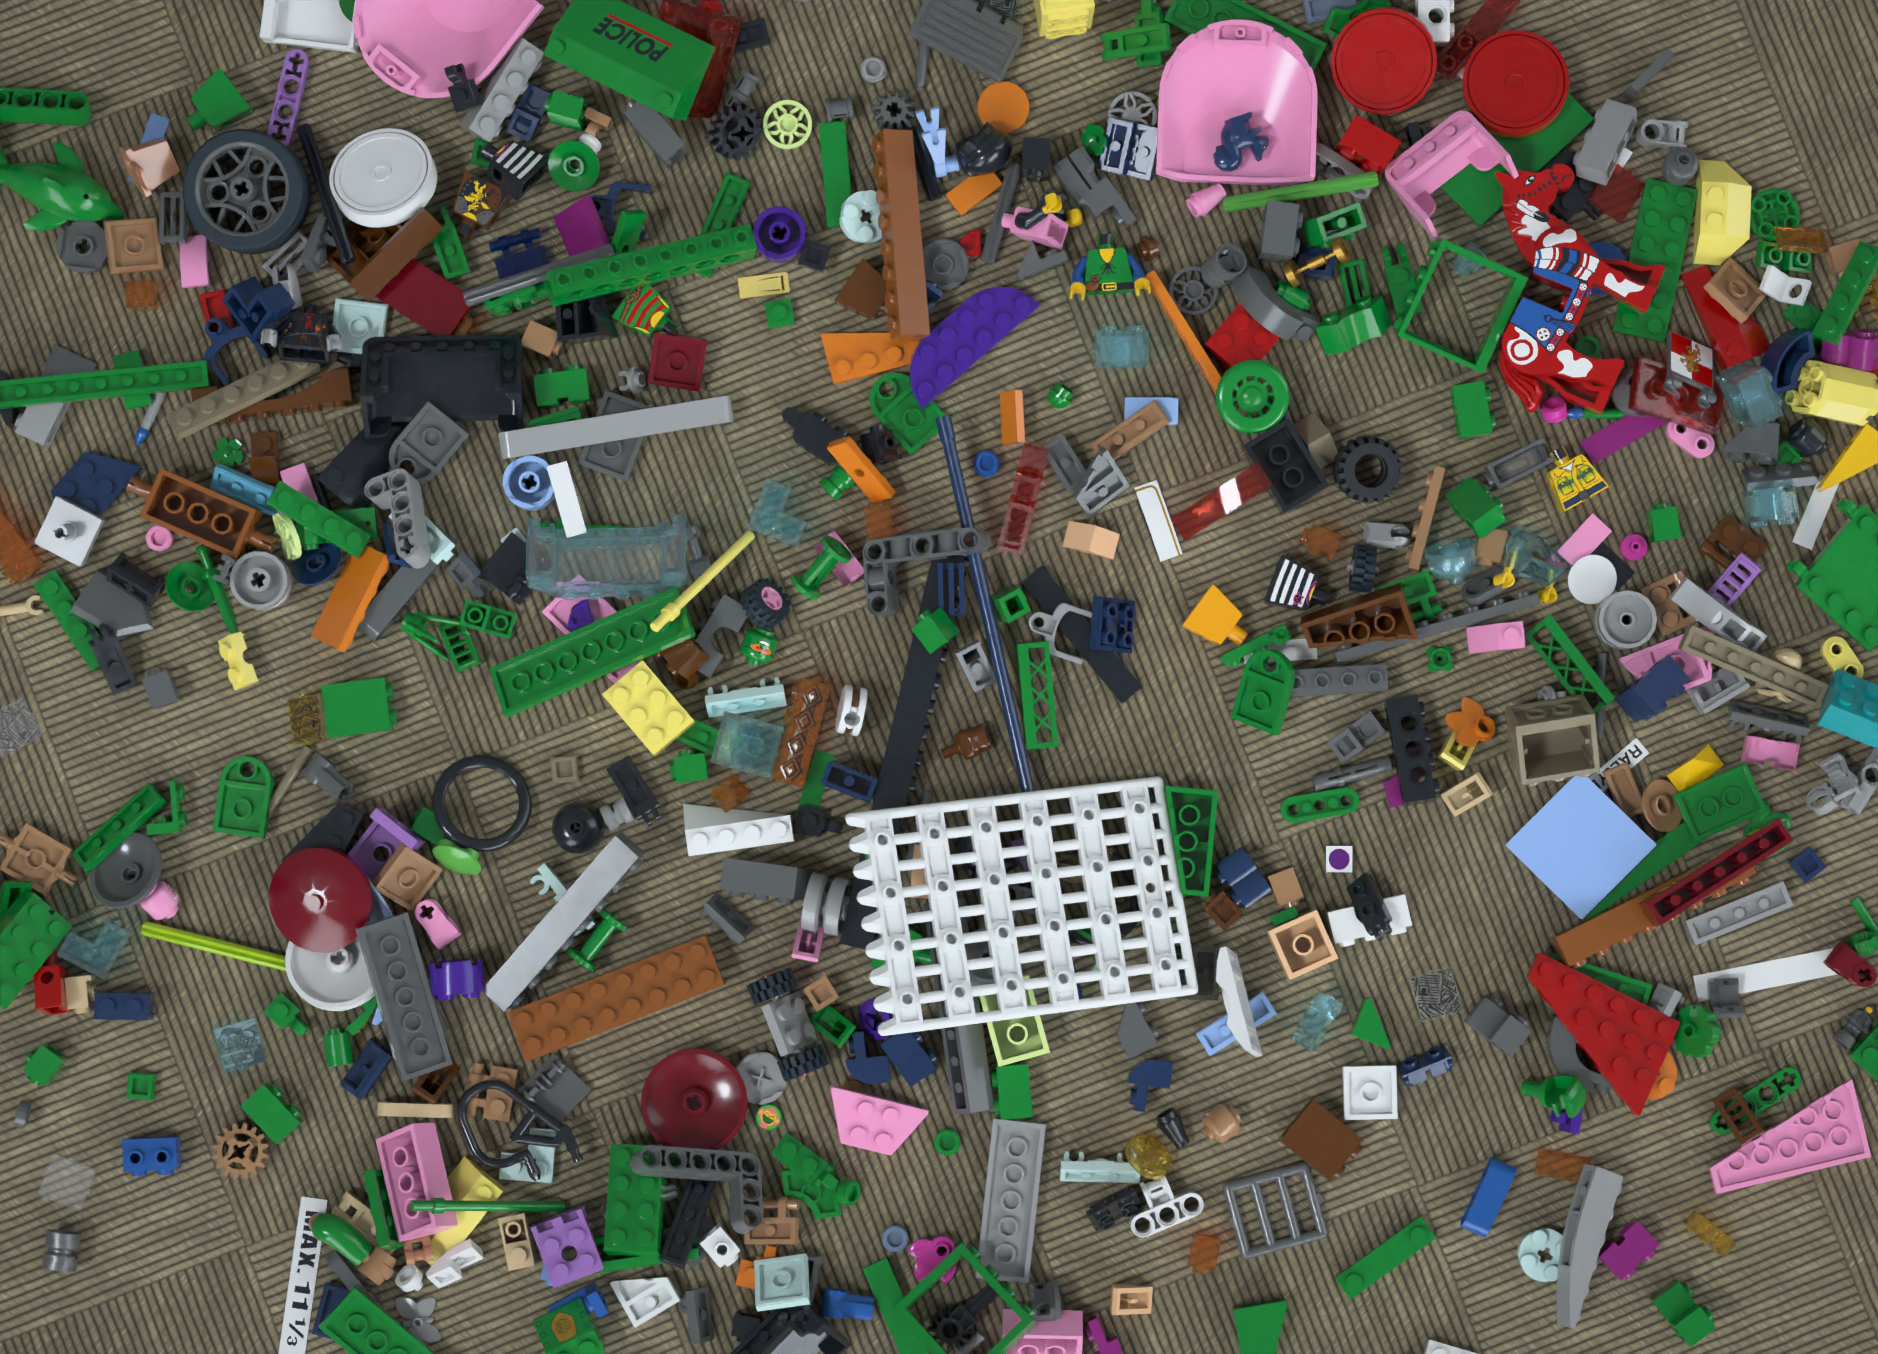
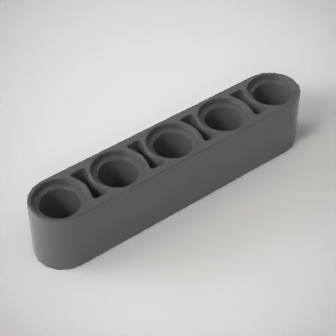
[358,526,458,642]

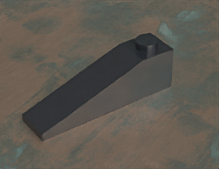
[317,422,409,509]

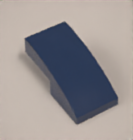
[505,83,553,142]

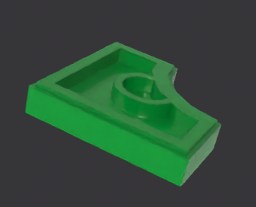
[781,1162,841,1219]

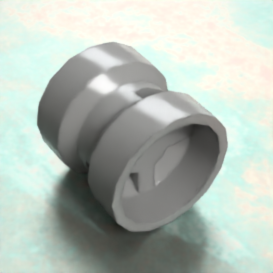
[599,797,635,831]

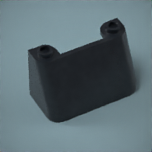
[730,1304,852,1354]

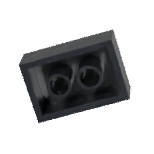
[1241,418,1330,515]

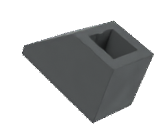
[1724,422,1780,464]
[1116,1002,1159,1059]

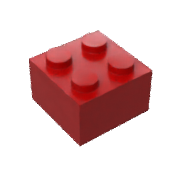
[1335,114,1401,177]
[1204,304,1280,369]

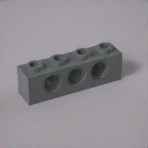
[1290,664,1388,698]

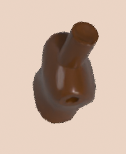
[940,723,992,760]

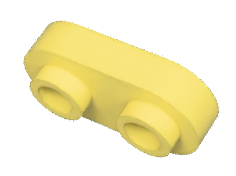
[1820,636,1864,678]

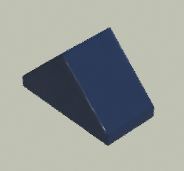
[1291,247,1336,282]

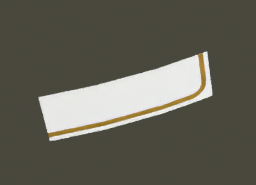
[1135,480,1183,562]

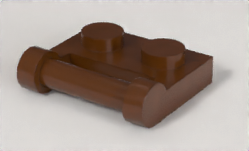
[1698,514,1768,582]

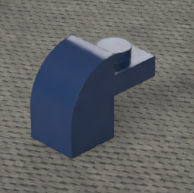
[845,1030,891,1084]
[1126,1059,1173,1112]

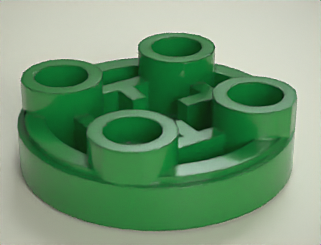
[1750,188,1800,242]

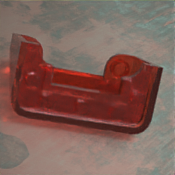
[659,0,741,118]

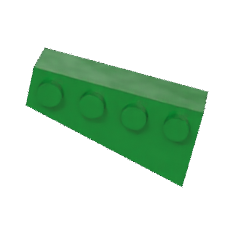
[1164,786,1218,897]

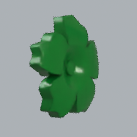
[212,437,244,468]

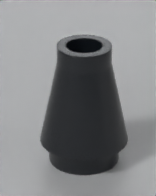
[1156,1108,1190,1149]

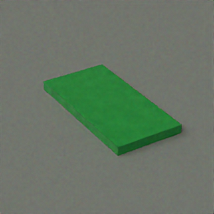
[1439,93,1594,228]

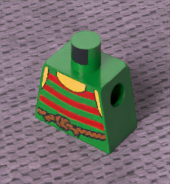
[611,284,678,339]

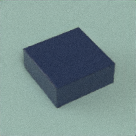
[1788,846,1826,883]

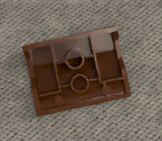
[326,207,443,302]

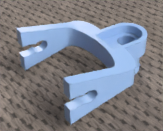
[915,106,959,178]

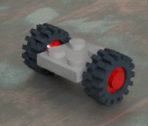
[746,967,829,1082]

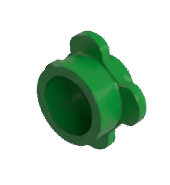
[1426,645,1453,673]

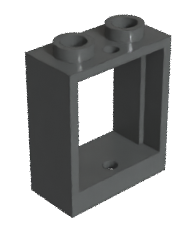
[624,100,688,170]

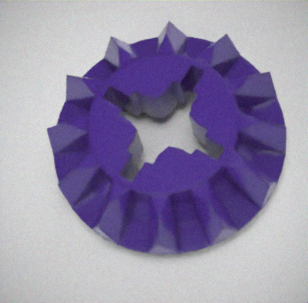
[859,997,893,1039]

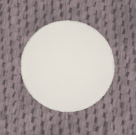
[1568,555,1617,604]

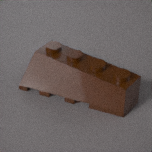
[1300,583,1419,648]

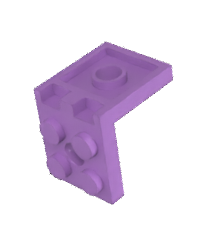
[348,808,426,881]
[531,1203,604,1288]

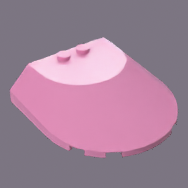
[353,0,544,98]
[1156,20,1318,186]

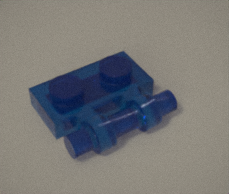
[489,227,550,279]

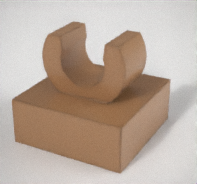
[584,107,614,138]
[803,975,840,1011]

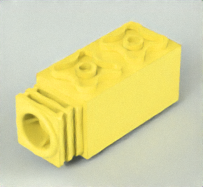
[1033,0,1095,39]

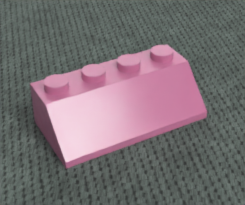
[376,1123,458,1242]

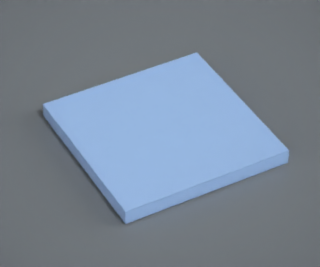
[1506,776,1657,920]

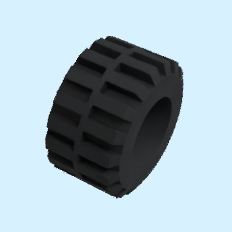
[1332,436,1403,503]

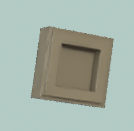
[550,755,580,784]

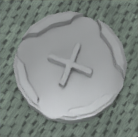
[736,1051,786,1105]

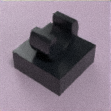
[1404,121,1433,147]
[798,239,831,273]

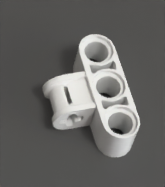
[1130,1173,1204,1238]

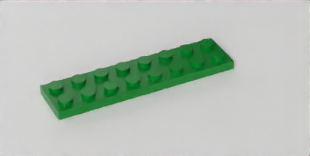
[489,586,696,718]

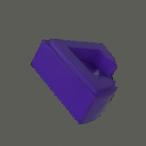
[568,599,594,632]

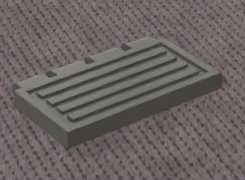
[907,0,1024,83]

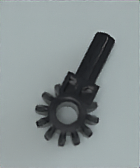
[927,1284,999,1353]

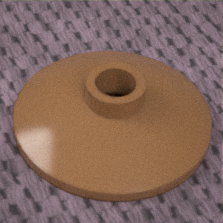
[1642,779,1682,832]

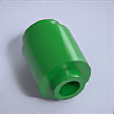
[1274,281,1311,312]

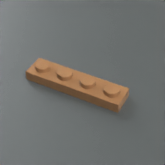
[1405,466,1446,573]

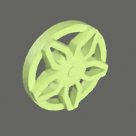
[763,100,812,150]
[272,512,302,560]

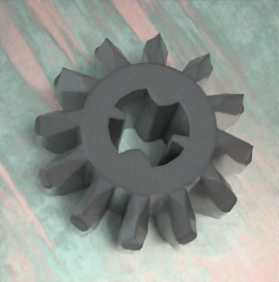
[872,89,916,130]

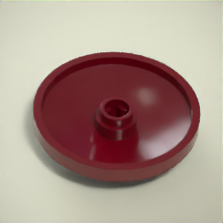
[269,846,373,953]
[641,1048,748,1150]

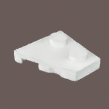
[610,1277,682,1328]

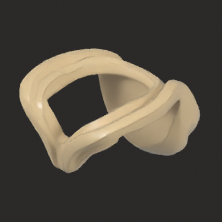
[1755,648,1802,703]

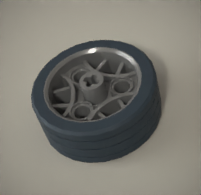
[182,129,311,254]

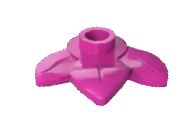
[908,1235,957,1284]

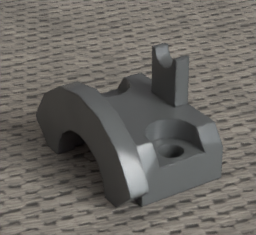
[1707,978,1744,1021]
[1027,1280,1061,1322]

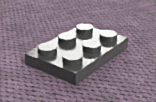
[577,390,653,483]

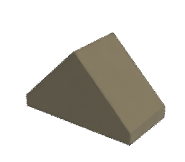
[1293,412,1339,469]

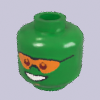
[740,626,778,667]

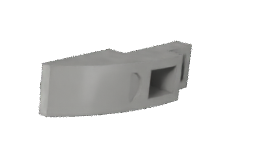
[1669,577,1768,652]

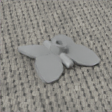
[395,1297,441,1342]

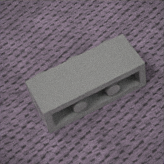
[1573,99,1638,186]

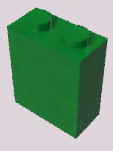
[321,677,398,739]

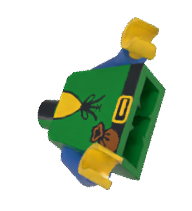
[1069,234,1151,300]

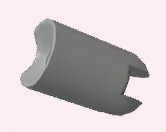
[271,262,303,309]
[1363,522,1410,549]

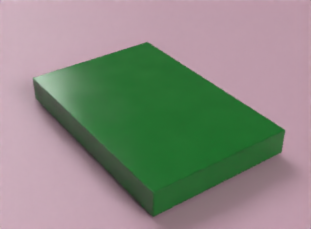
[1672,763,1767,843]

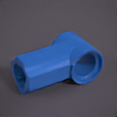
[820,1287,875,1320]

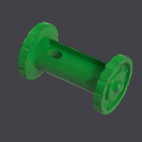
[790,535,852,600]
[566,908,628,973]

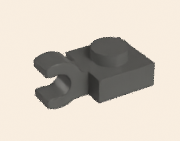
[446,553,493,601]

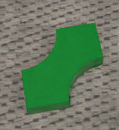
[1321,0,1391,38]

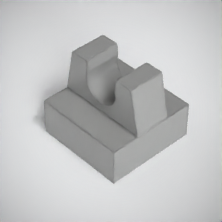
[1647,983,1685,1018]

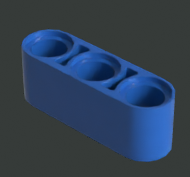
[1460,1157,1517,1238]

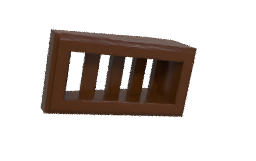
[1712,1086,1764,1147]

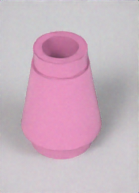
[1186,183,1226,218]

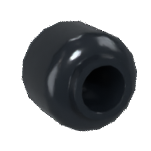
[1788,418,1828,457]

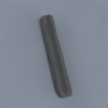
[981,162,1022,264]

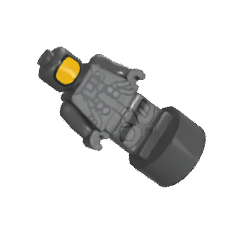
[1832,1004,1875,1051]

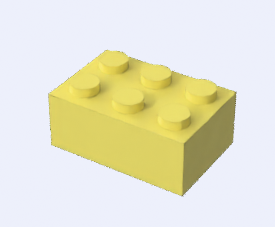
[602,660,696,756]

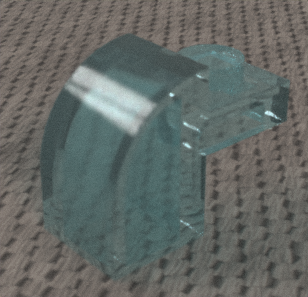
[1291,992,1343,1052]

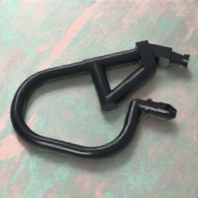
[457,1080,583,1181]

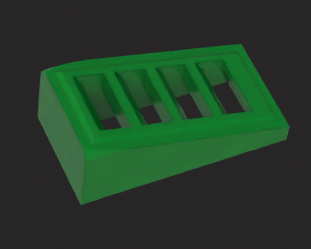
[437,615,483,674]

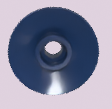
[291,543,341,586]

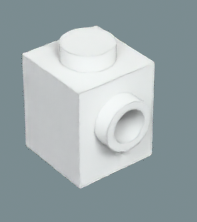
[699,1223,740,1268]

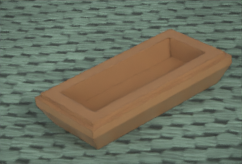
[1602,762,1643,818]

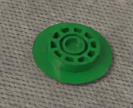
[1216,360,1290,434]

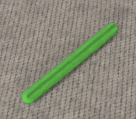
[1223,171,1379,213]

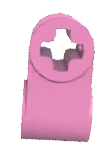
[415,899,462,950]

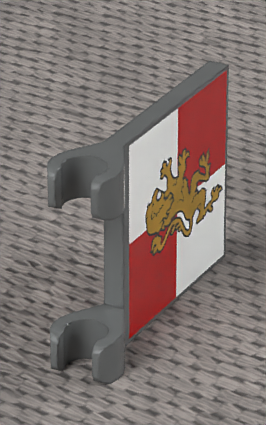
[1663,330,1717,409]

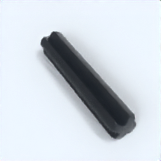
[906,125,942,201]

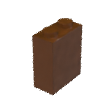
[1278,1098,1363,1181]

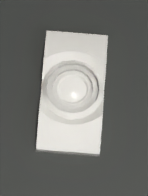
[1216,946,1263,1057]

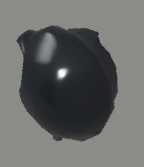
[956,121,1012,177]

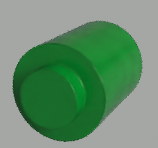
[323,1027,353,1067]

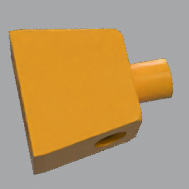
[1182,585,1248,646]

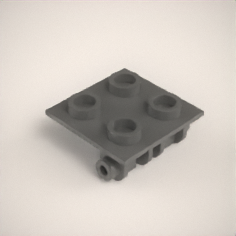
[517,1053,591,1122]

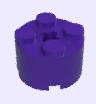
[753,206,807,263]
[429,958,484,1001]

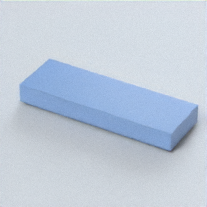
[1195,991,1277,1056]

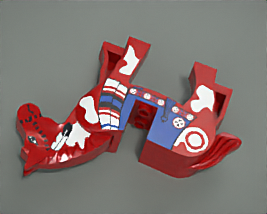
[1495,164,1666,415]

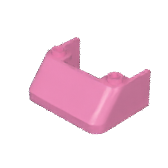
[1385,111,1519,241]

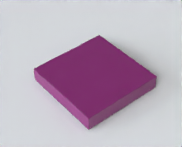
[553,196,610,257]

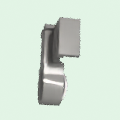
[1806,752,1862,815]

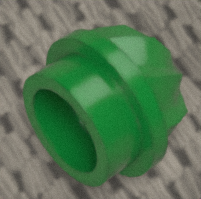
[1047,382,1075,409]

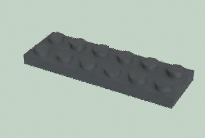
[355,912,452,1081]

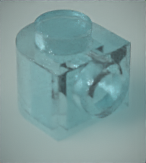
[1451,241,1486,278]

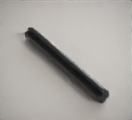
[297,123,356,265]

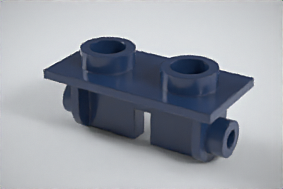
[1396,1045,1454,1086]

